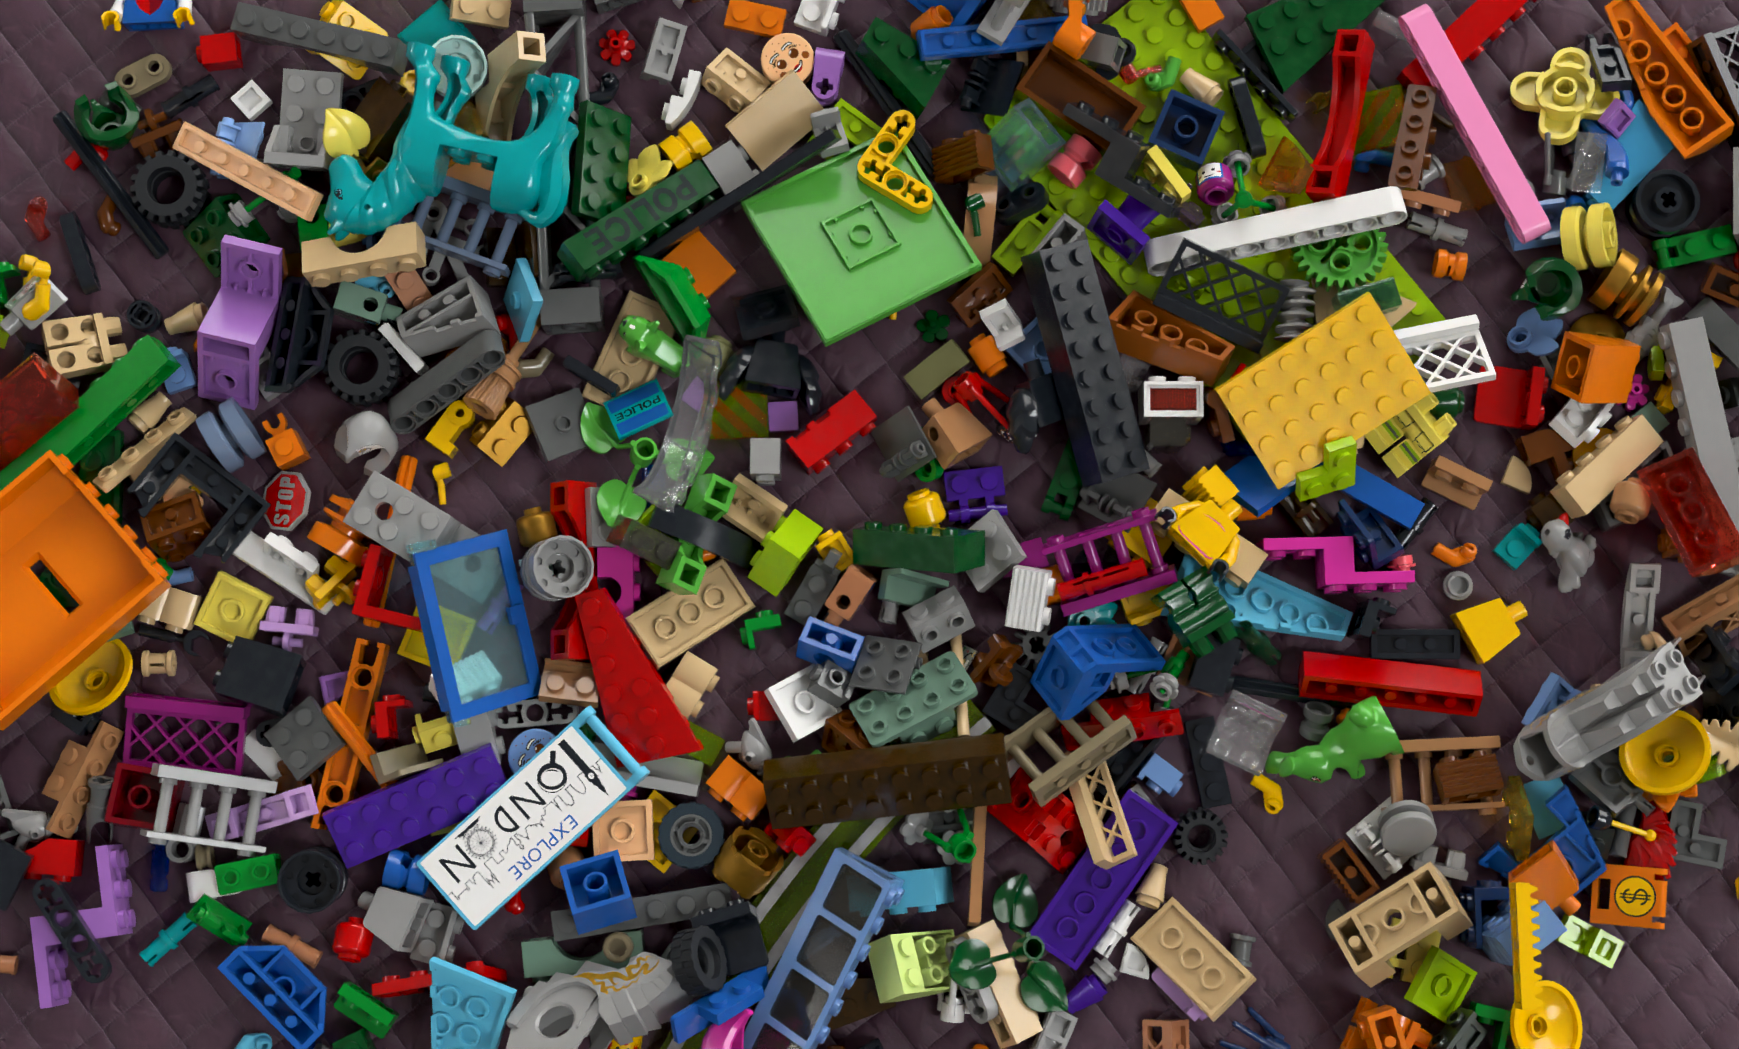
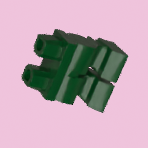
[1150,565,1238,659]

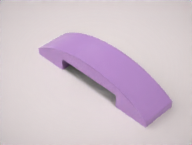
[205,784,319,841]

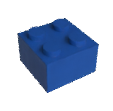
[559,850,637,935]

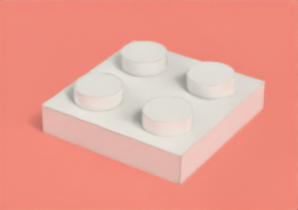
[764,664,842,743]

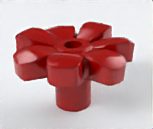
[599,29,636,67]

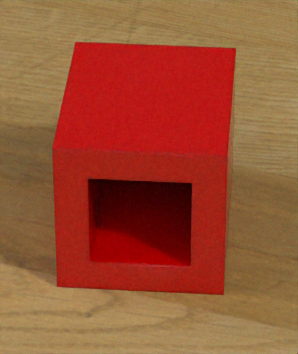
[196,32,243,72]

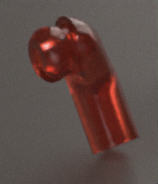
[25,196,51,242]

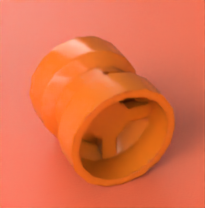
[1432,248,1468,282]

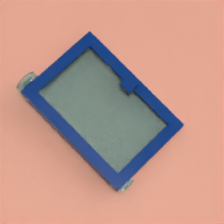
[405,529,541,728]

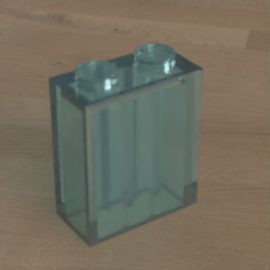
[987,98,1066,192]

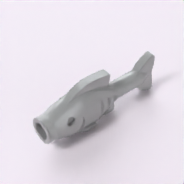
[1625,286,1684,363]

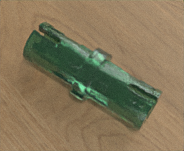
[1235,620,1281,666]

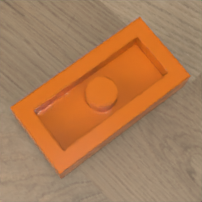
[724,0,787,38]

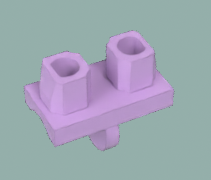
[259,606,319,652]

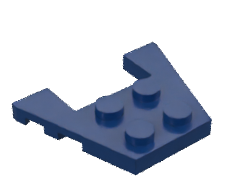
[1478,784,1607,897]

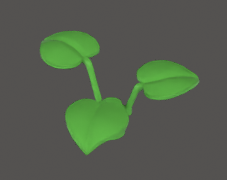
[580,402,715,529]

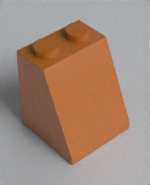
[1551,331,1641,404]

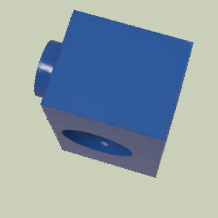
[796,616,865,674]

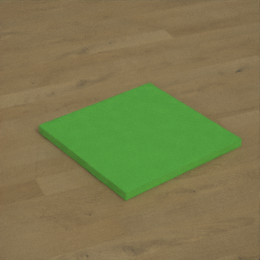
[741,131,982,347]

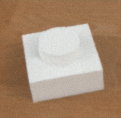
[230,79,273,122]

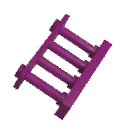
[1041,507,1179,617]

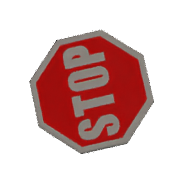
[263,471,311,531]

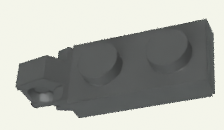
[784,548,843,626]

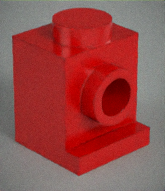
[763,822,817,857]

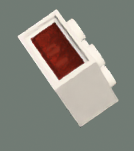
[1138,376,1204,425]

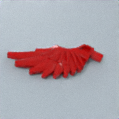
[1623,800,1678,881]

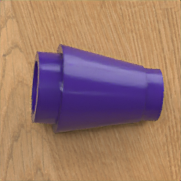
[1067,973,1108,1014]

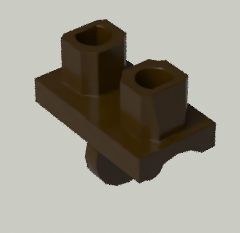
[1278,491,1333,537]

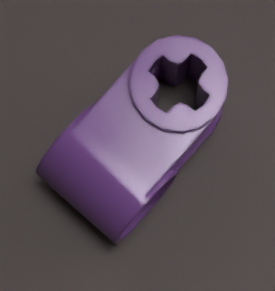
[812,47,845,107]

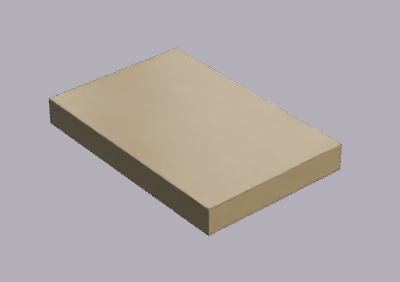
[725,69,824,171]

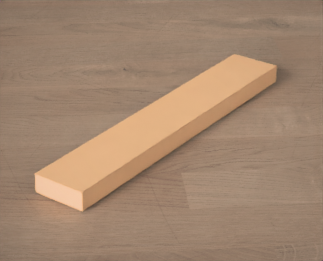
[172,122,324,222]

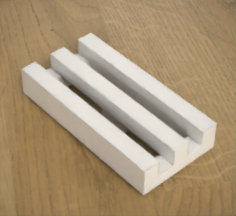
[378,322,429,376]

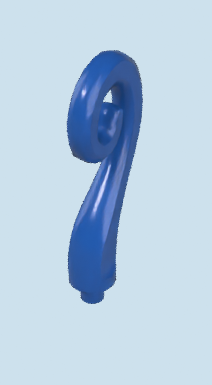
[1580,90,1634,187]

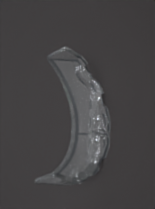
[633,335,722,513]

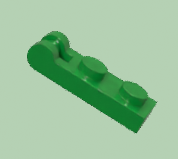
[1651,224,1738,271]

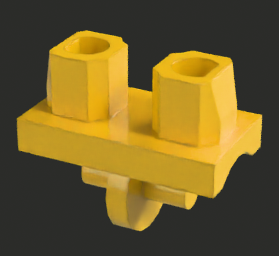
[305,555,357,611]

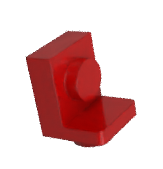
[747,691,780,722]

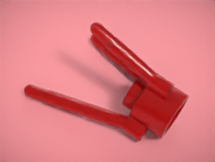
[952,371,1010,430]

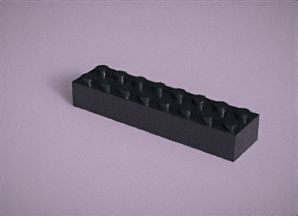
[1020,239,1150,487]

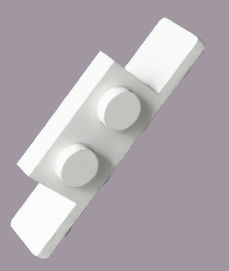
[232,531,337,615]

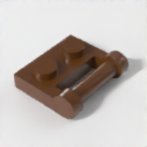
[1203,386,1235,443]

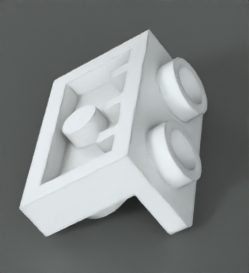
[794,0,845,37]
[1548,398,1615,448]

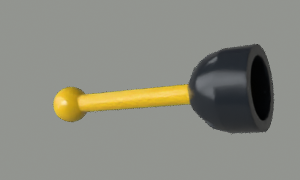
[1586,805,1656,841]

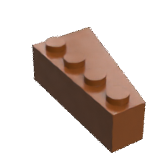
[1109,290,1235,387]

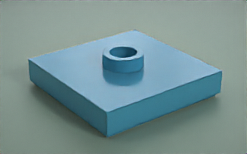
[503,258,543,342]

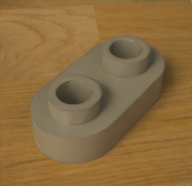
[115,54,172,98]

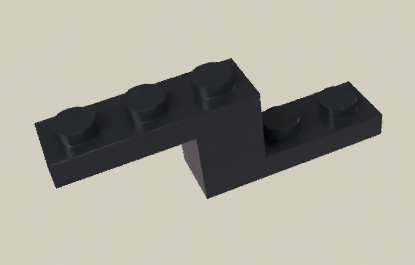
[1062,100,1183,218]

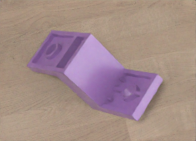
[197,235,283,410]
[30,844,136,1009]

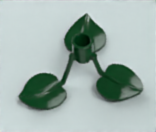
[948,873,1068,1012]

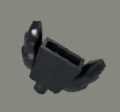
[719,331,822,416]
[1006,358,1064,455]

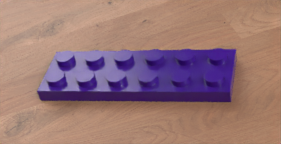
[323,743,507,869]
[1029,788,1179,970]

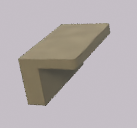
[370,743,444,785]

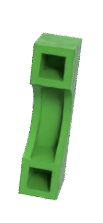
[656,473,738,595]

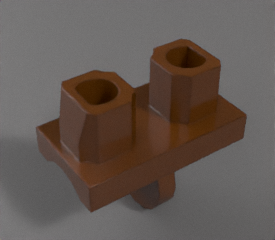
[130,108,184,158]
[969,634,1024,687]

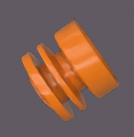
[307,494,374,568]

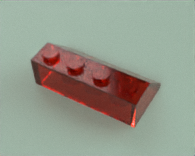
[0,352,79,471]
[1637,447,1739,578]

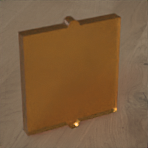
[1442,155,1497,212]

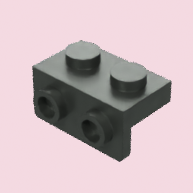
[1428,1007,1488,1049]

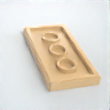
[582,290,676,406]
[624,558,756,669]
[1130,897,1257,1022]

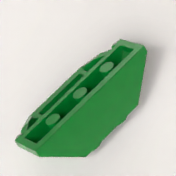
[631,255,711,359]

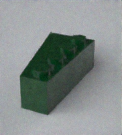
[853,521,985,574]

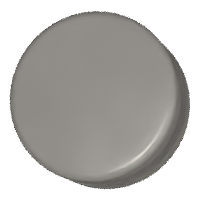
[1378,800,1437,856]

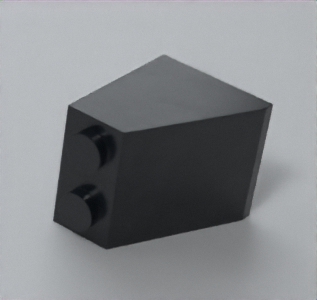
[212,636,307,718]

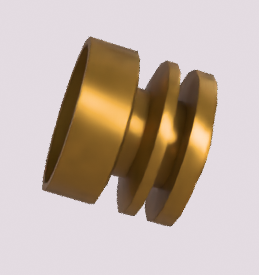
[1587,248,1665,327]

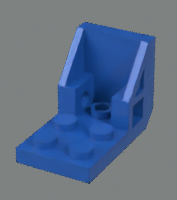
[1030,624,1166,720]

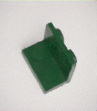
[183,193,271,278]

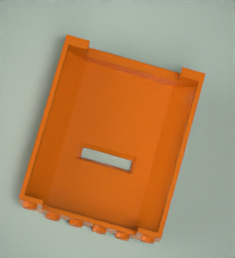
[0,450,171,731]

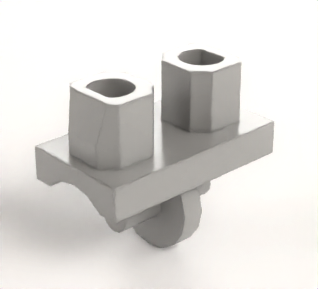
[1409,845,1468,886]

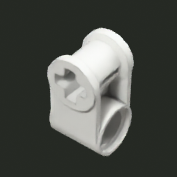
[186,869,242,903]

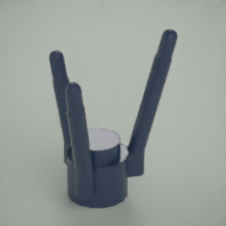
[1219,1007,1291,1049]

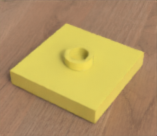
[193,570,274,642]

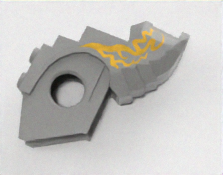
[1513,637,1706,781]
[506,951,693,1049]

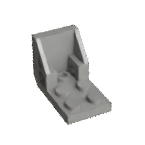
[264,68,344,172]

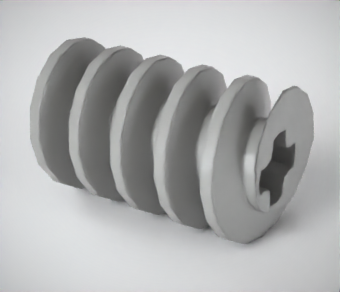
[1274,279,1317,342]

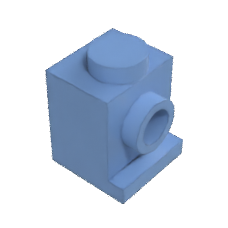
[1135,753,1184,797]

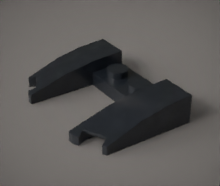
[128,433,271,563]

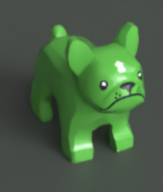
[618,315,691,378]

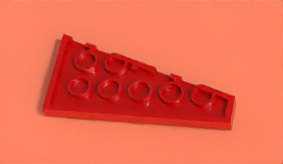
[575,587,704,768]

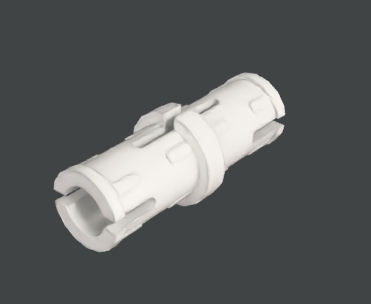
[1092,899,1141,959]

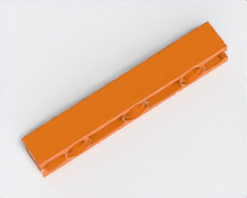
[311,638,390,832]

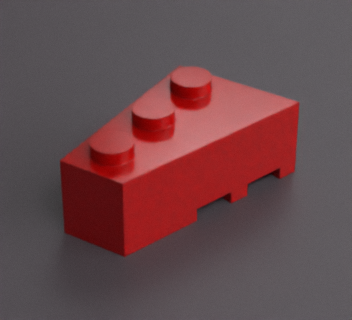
[786,389,877,475]

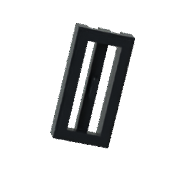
[563,355,621,398]

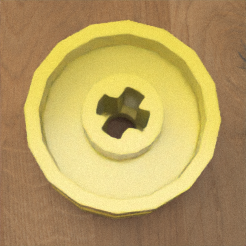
[1560,202,1618,271]

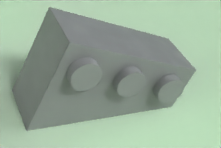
[396,275,501,357]

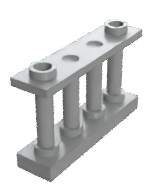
[976,0,1030,46]
[140,763,278,857]

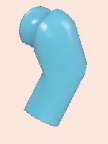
[355,276,395,298]
[234,1032,273,1049]

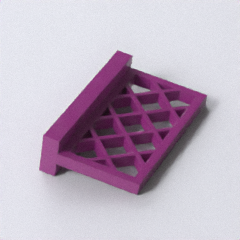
[123,692,251,776]

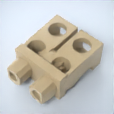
[41,313,128,384]

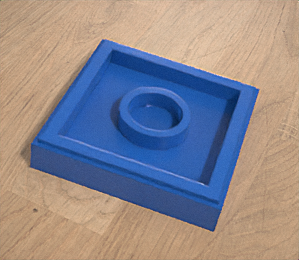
[1224,452,1296,518]

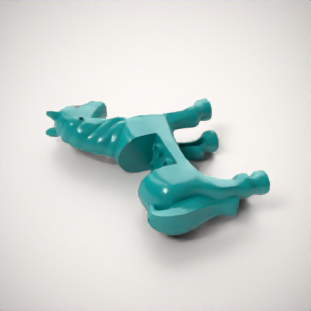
[324,41,580,241]

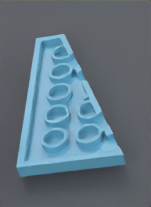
[1160,554,1353,641]
[429,956,517,1049]

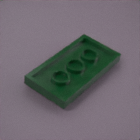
[571,100,632,222]

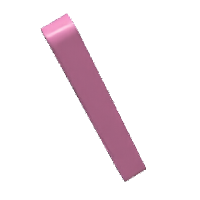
[1398,3,1551,244]

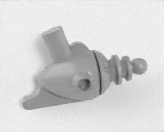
[725,718,772,781]
[2,809,78,851]

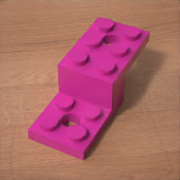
[1255,536,1415,594]

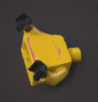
[1154,499,1243,582]

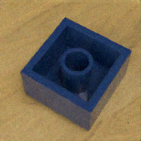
[1147,89,1225,172]

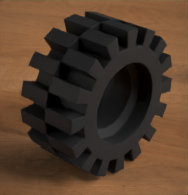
[1171,807,1228,865]

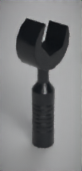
[139,624,212,657]

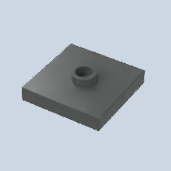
[523,387,587,463]

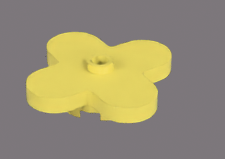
[1510,47,1620,145]

